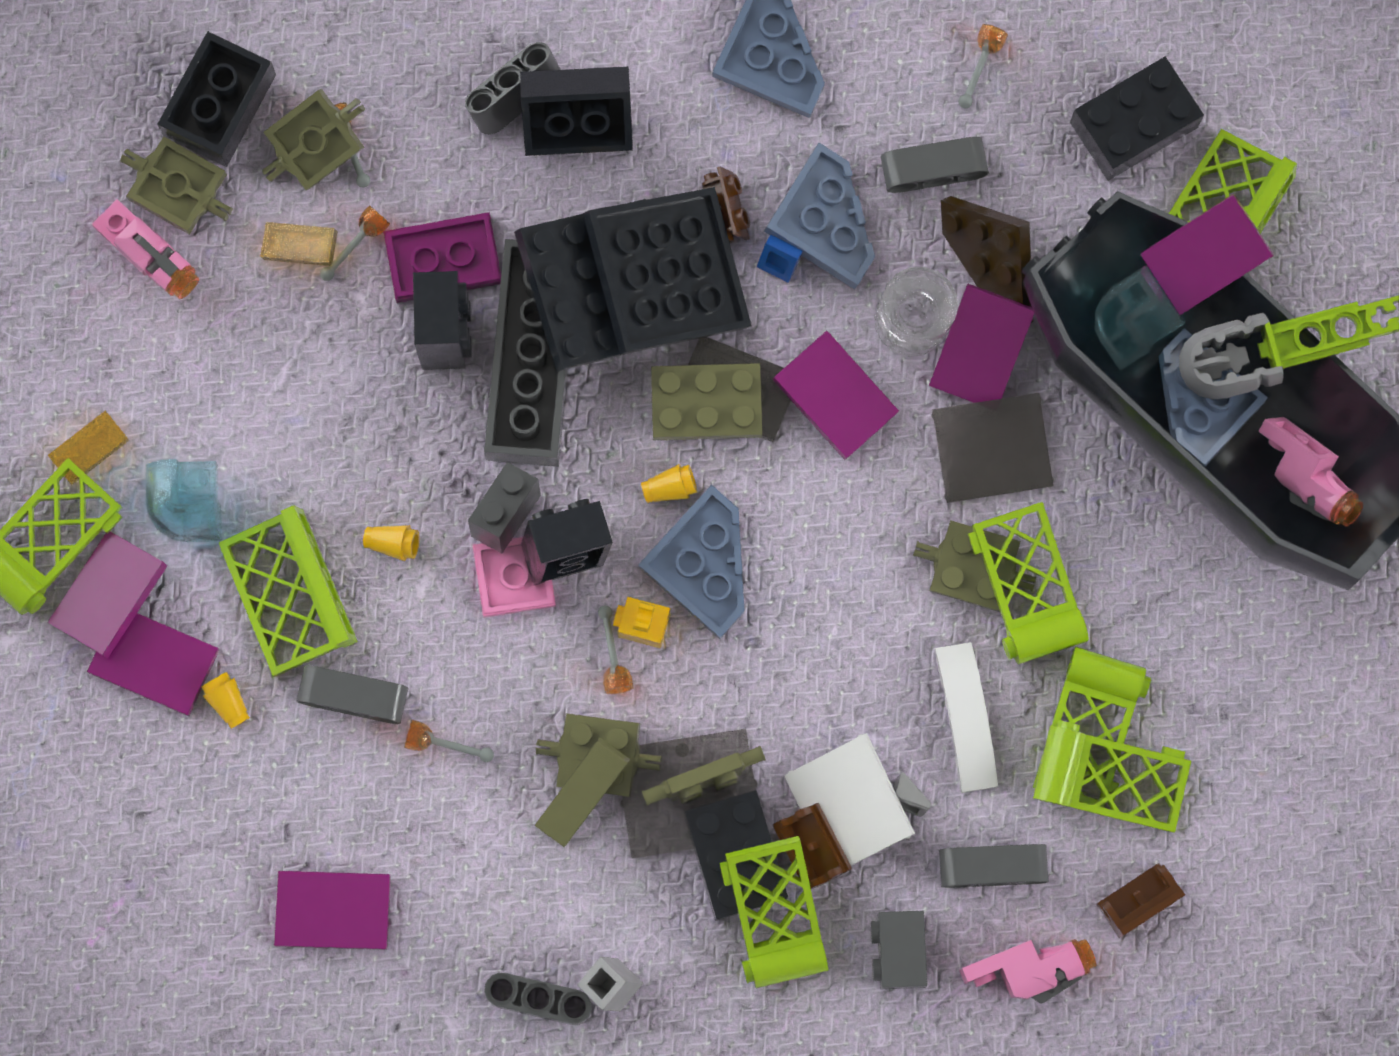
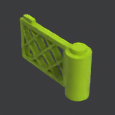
[0,458,123,615]
[968,502,1089,664]
[1033,646,1151,808]
[1033,720,1191,833]
[720,836,829,989]

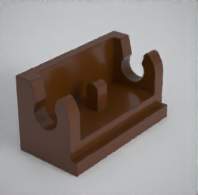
[772,803,852,889]
[1097,863,1185,938]

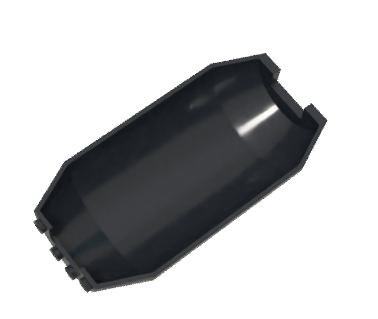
[1021,191,1399,590]

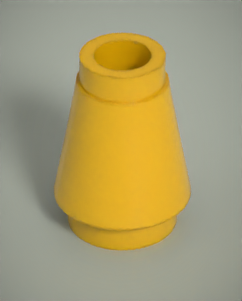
[641,464,697,503]
[363,525,420,561]
[201,672,250,729]

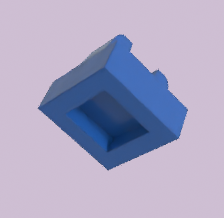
[757,235,803,283]

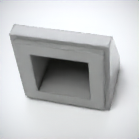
[893,772,931,817]

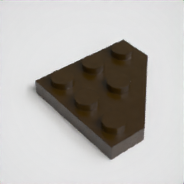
[941,196,1033,323]

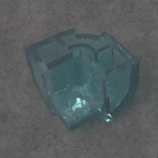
[1094,266,1185,370]
[145,459,222,542]

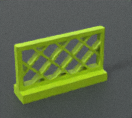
[1169,129,1297,234]
[218,505,358,677]

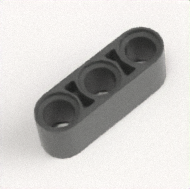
[465,42,561,135]
[880,137,989,193]
[296,665,409,724]
[939,844,1049,888]
[484,973,592,1025]

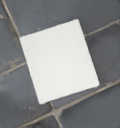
[784,733,915,866]

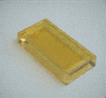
[260,222,338,266]
[48,410,130,485]

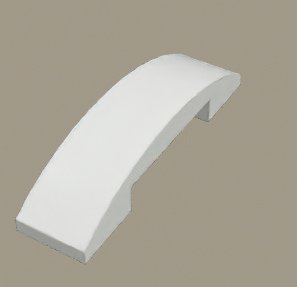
[935,642,998,793]

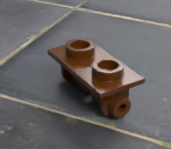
[702,166,750,243]

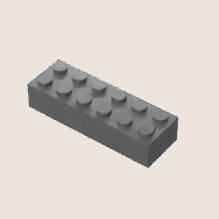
[484,239,568,467]

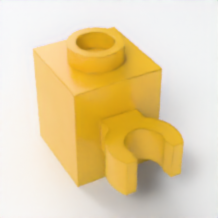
[613,597,670,649]

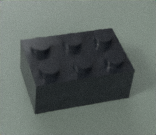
[157,31,276,167]
[1070,56,1204,181]
[520,66,633,156]
[413,271,472,370]
[521,499,613,586]
[684,790,788,921]

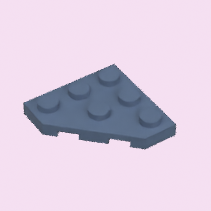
[712,0,825,118]
[764,143,875,290]
[1159,328,1268,467]
[638,484,745,639]

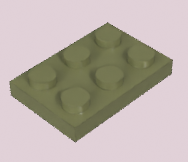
[651,363,762,441]

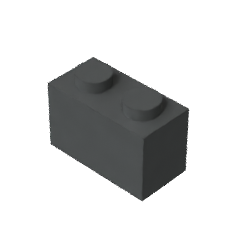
[468,462,541,554]
[871,911,927,990]

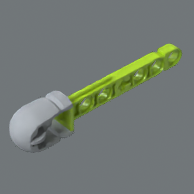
[1179,295,1399,399]

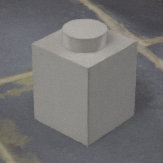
[577,956,643,1012]

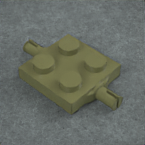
[262,89,365,190]
[120,136,233,235]
[913,520,1037,612]
[536,713,662,797]
[642,746,766,806]

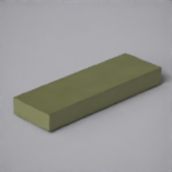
[534,738,630,847]

